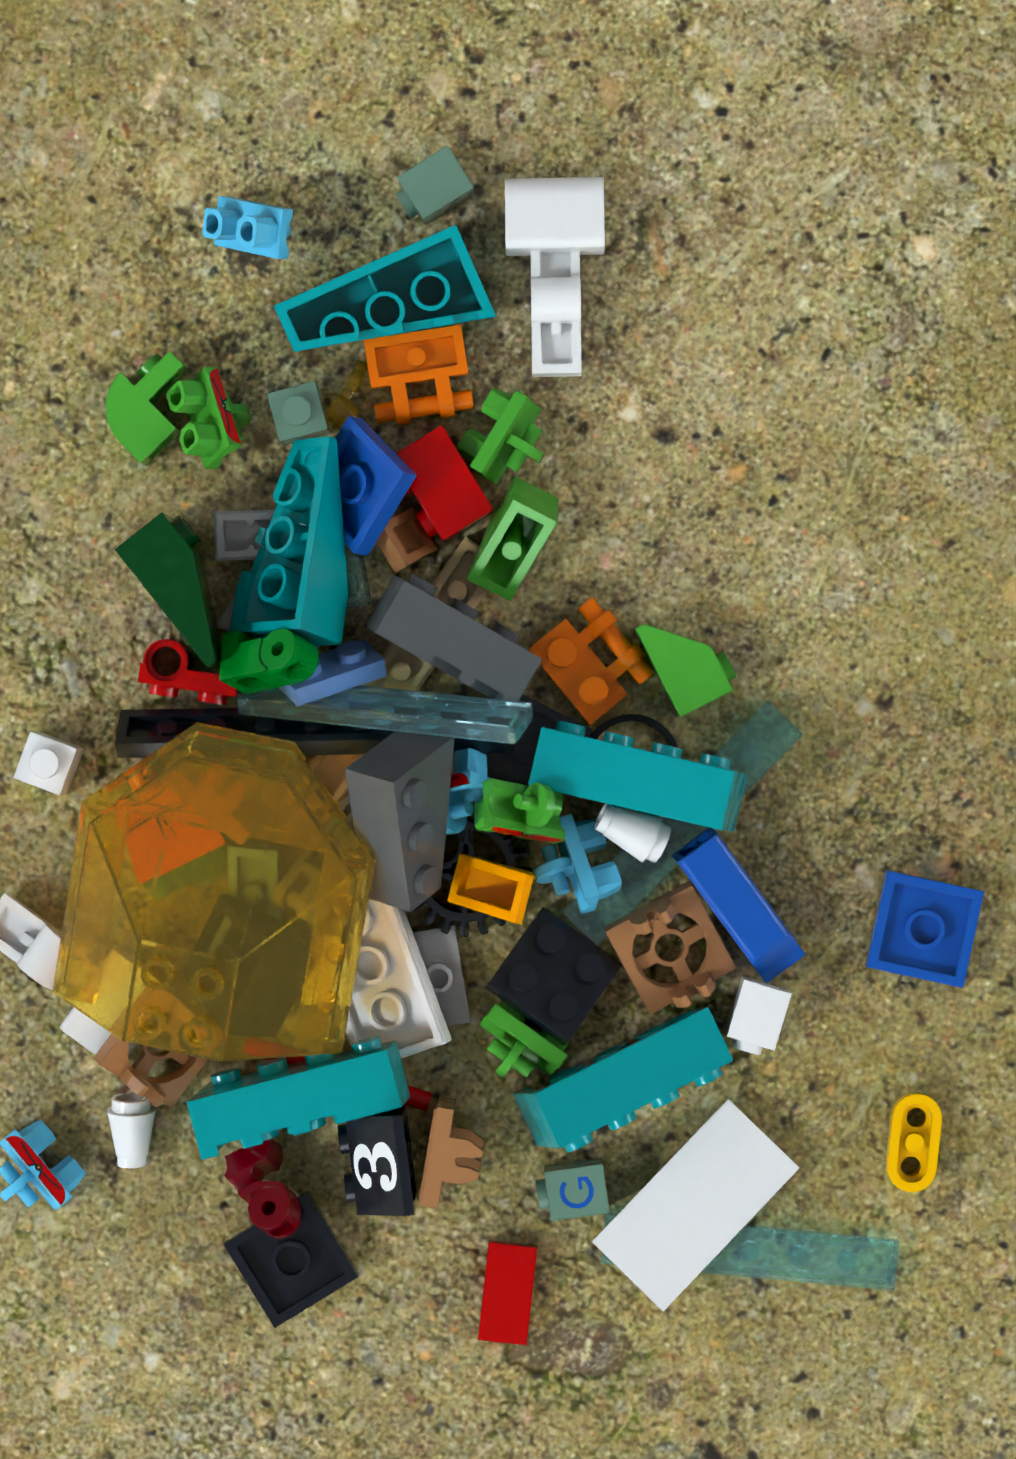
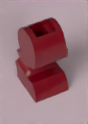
[224,1138,302,1239]

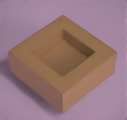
[376,507,437,573]

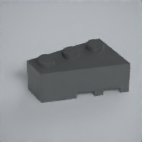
[365,573,543,711]
[345,723,455,912]

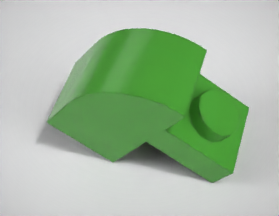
[106,351,188,466]

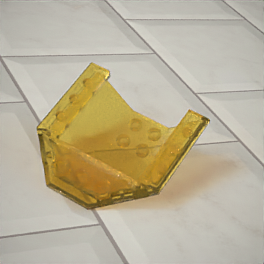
[52,722,376,1062]

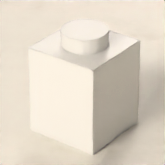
[13,731,84,795]
[725,976,792,1055]

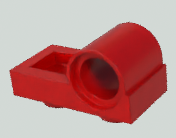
[138,639,240,705]

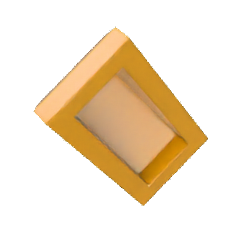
[447,853,534,925]

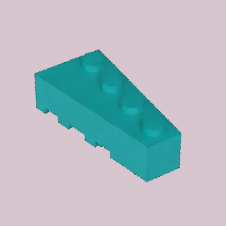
[274,225,496,352]
[528,720,748,831]
[513,1007,733,1153]
[186,1036,410,1160]

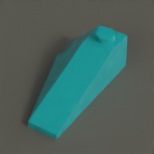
[229,436,348,646]

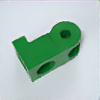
[219,628,319,694]

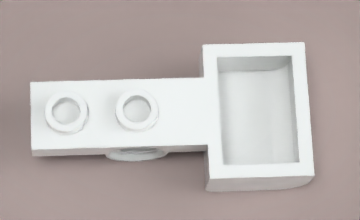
[505,177,605,377]
[0,892,179,1057]

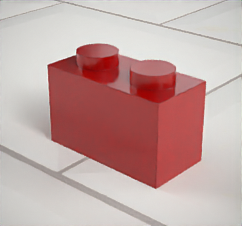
[396,425,494,543]

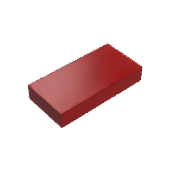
[478,1240,537,1346]

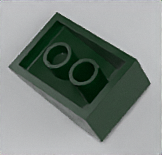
[115,512,221,669]

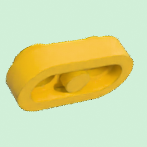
[885,1092,942,1193]

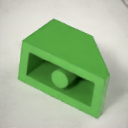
[467,476,559,601]
[634,624,736,717]

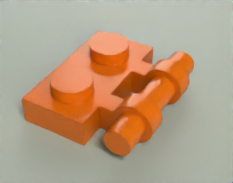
[364,324,474,426]
[528,597,655,725]

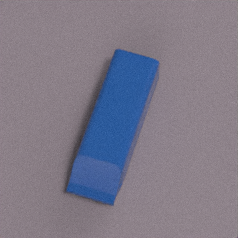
[672,828,806,984]

